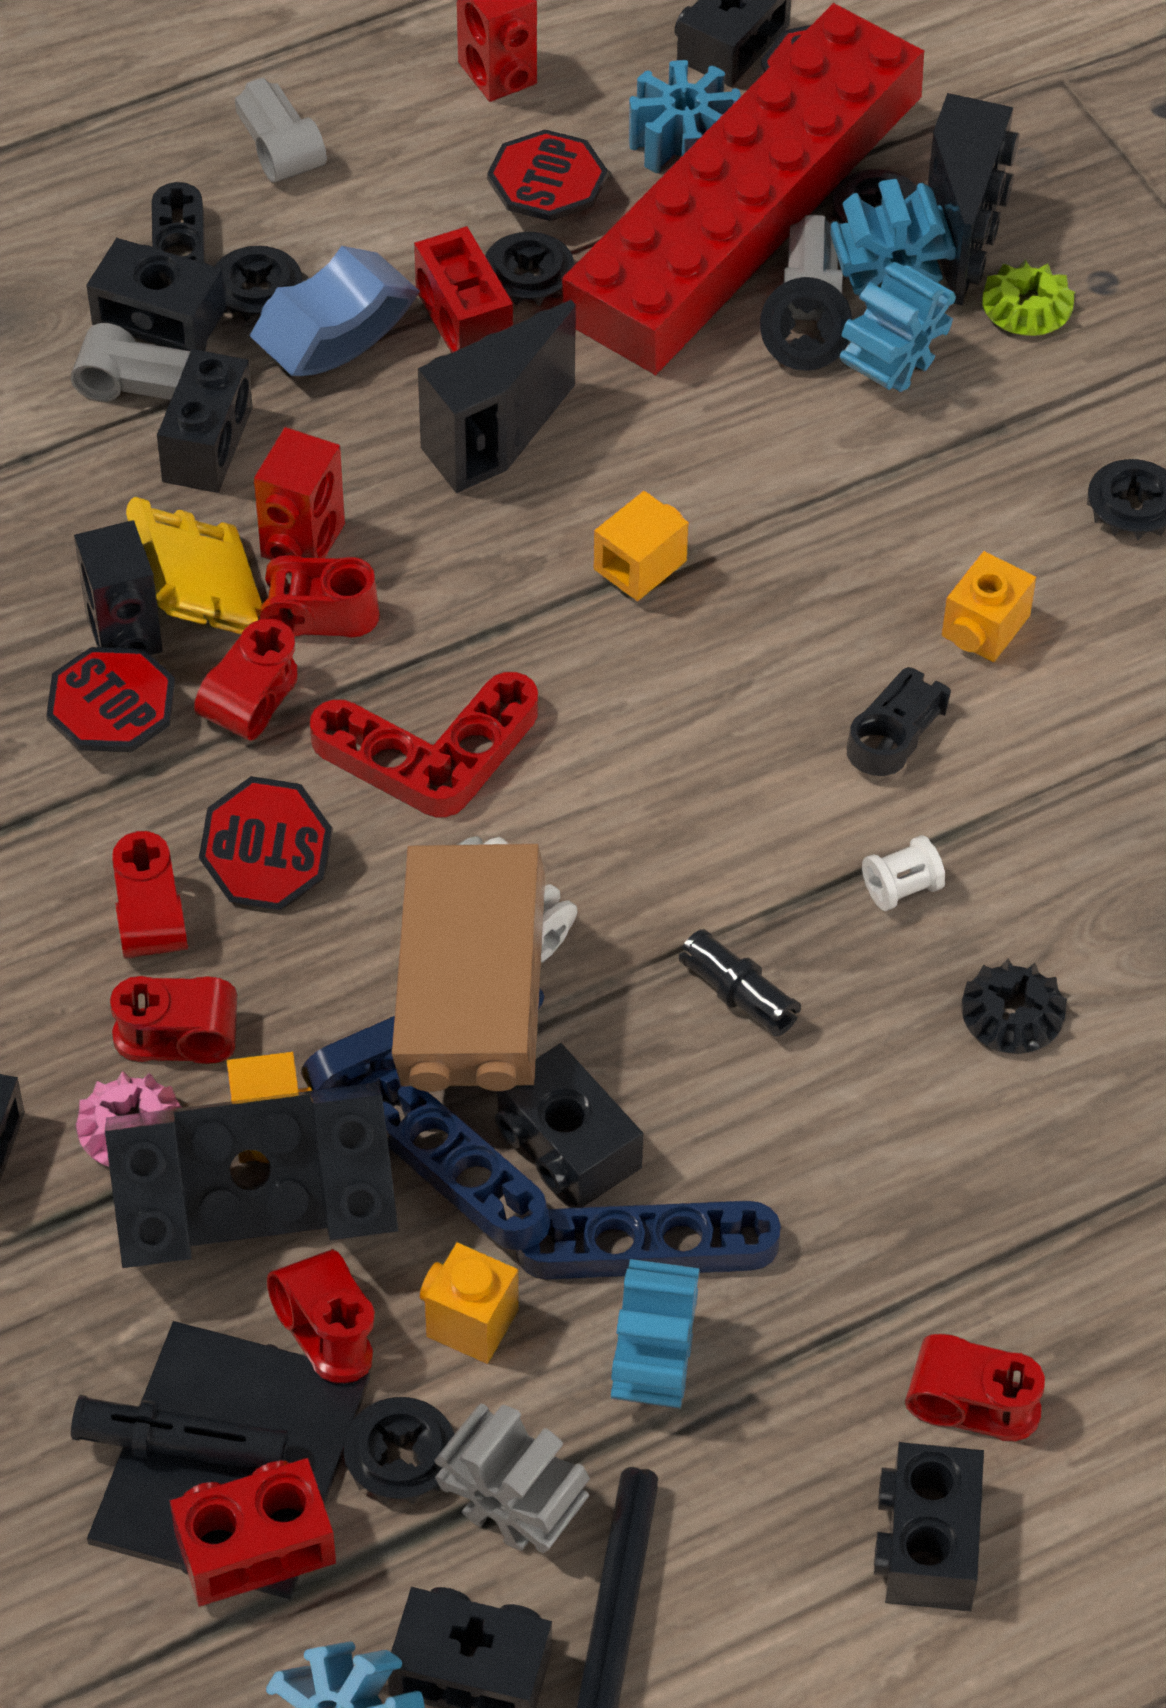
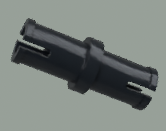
[679,929,801,1037]

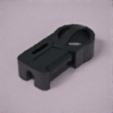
[846,667,951,776]

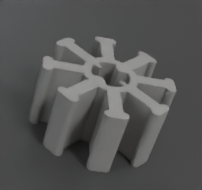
[434,1403,590,1553]

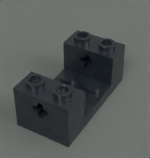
[105,1082,399,1268]

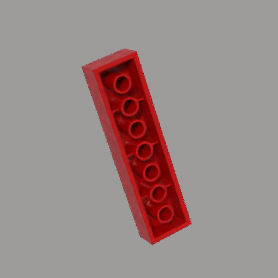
[562,3,924,375]

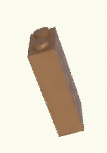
[392,844,545,1092]

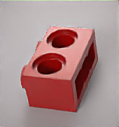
[457,0,537,102]
[414,226,513,353]
[254,427,345,560]
[169,1458,336,1607]

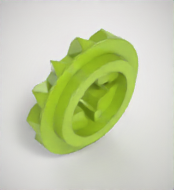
[982,259,1075,336]

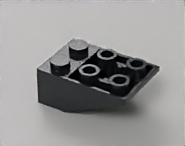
[927,93,1020,306]
[418,300,576,494]

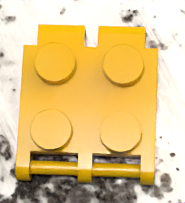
[126,497,262,635]

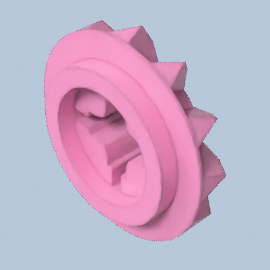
[76,1071,182,1167]

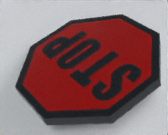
[487,129,608,221]
[46,647,175,752]
[199,776,333,910]

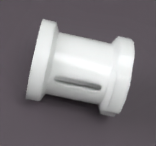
[862,835,945,911]

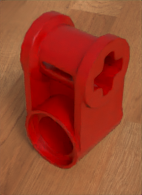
[259,555,380,638]
[194,619,298,741]
[112,831,188,959]
[110,976,238,1064]
[267,1249,375,1383]
[905,1334,1045,1442]

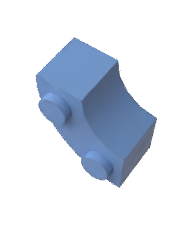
[249,246,420,376]

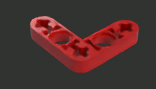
[310,672,538,818]

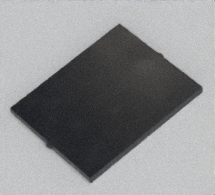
[87,1321,370,1600]

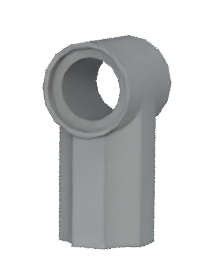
[235,78,327,183]
[784,215,843,321]
[70,323,191,402]

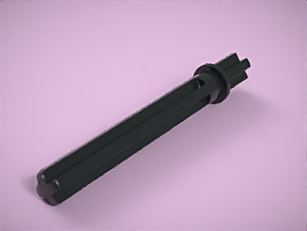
[577,1467,658,1708]

